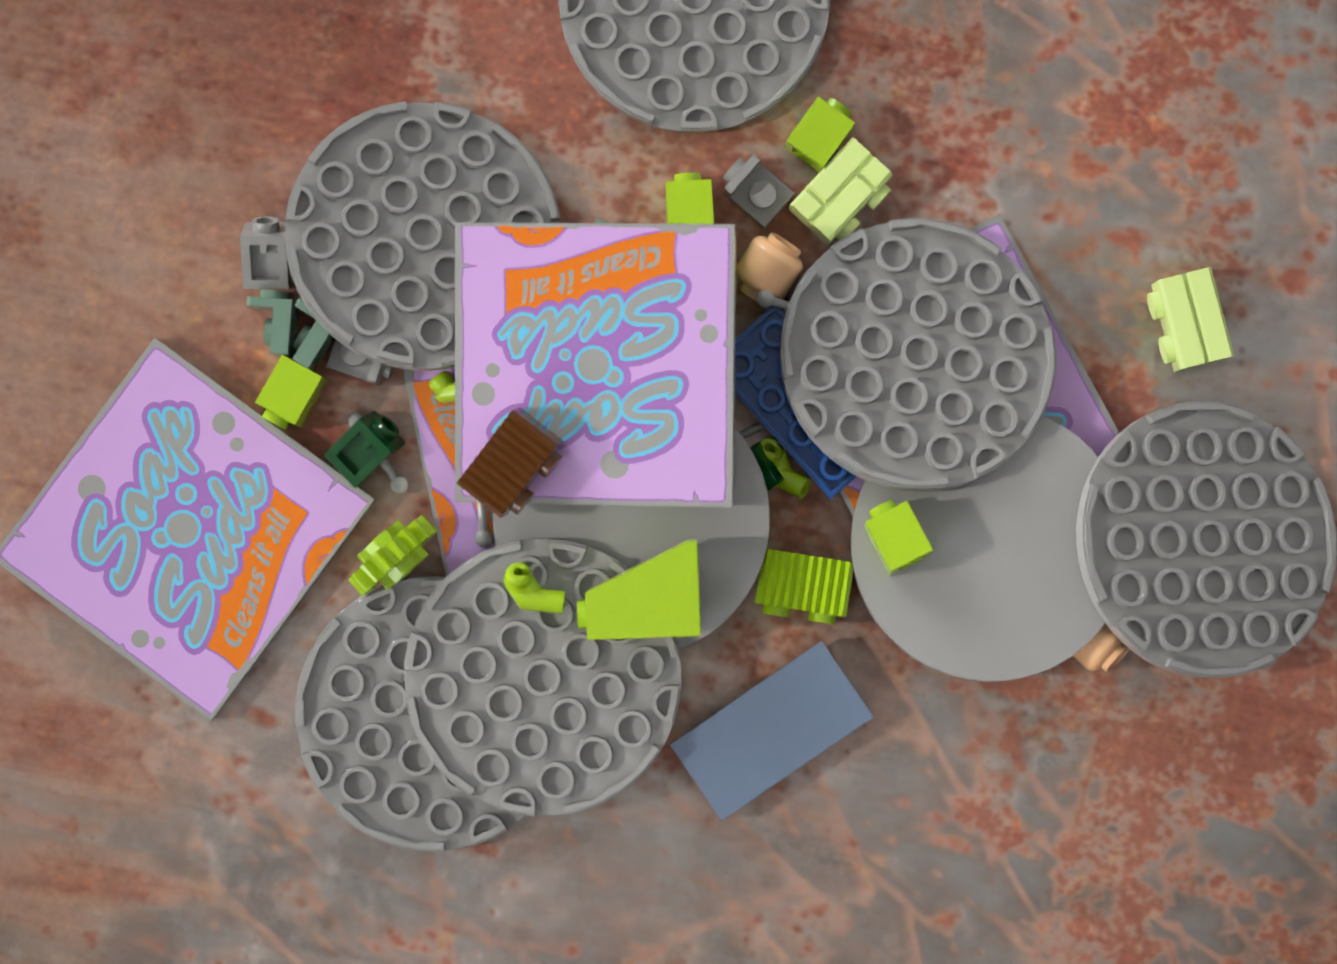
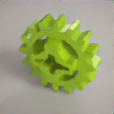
[348,514,438,597]

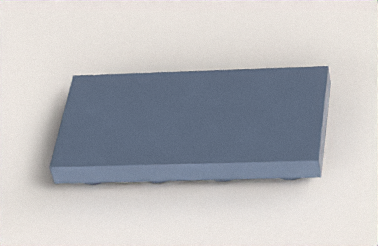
[670,641,874,821]

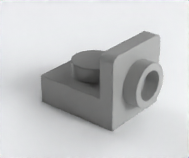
[723,154,795,229]
[240,216,291,289]
[326,340,395,386]

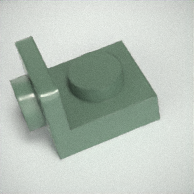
[246,289,299,358]
[292,298,335,372]

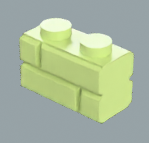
[789,137,893,246]
[1147,267,1234,372]

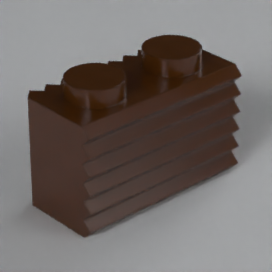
[456,407,563,518]

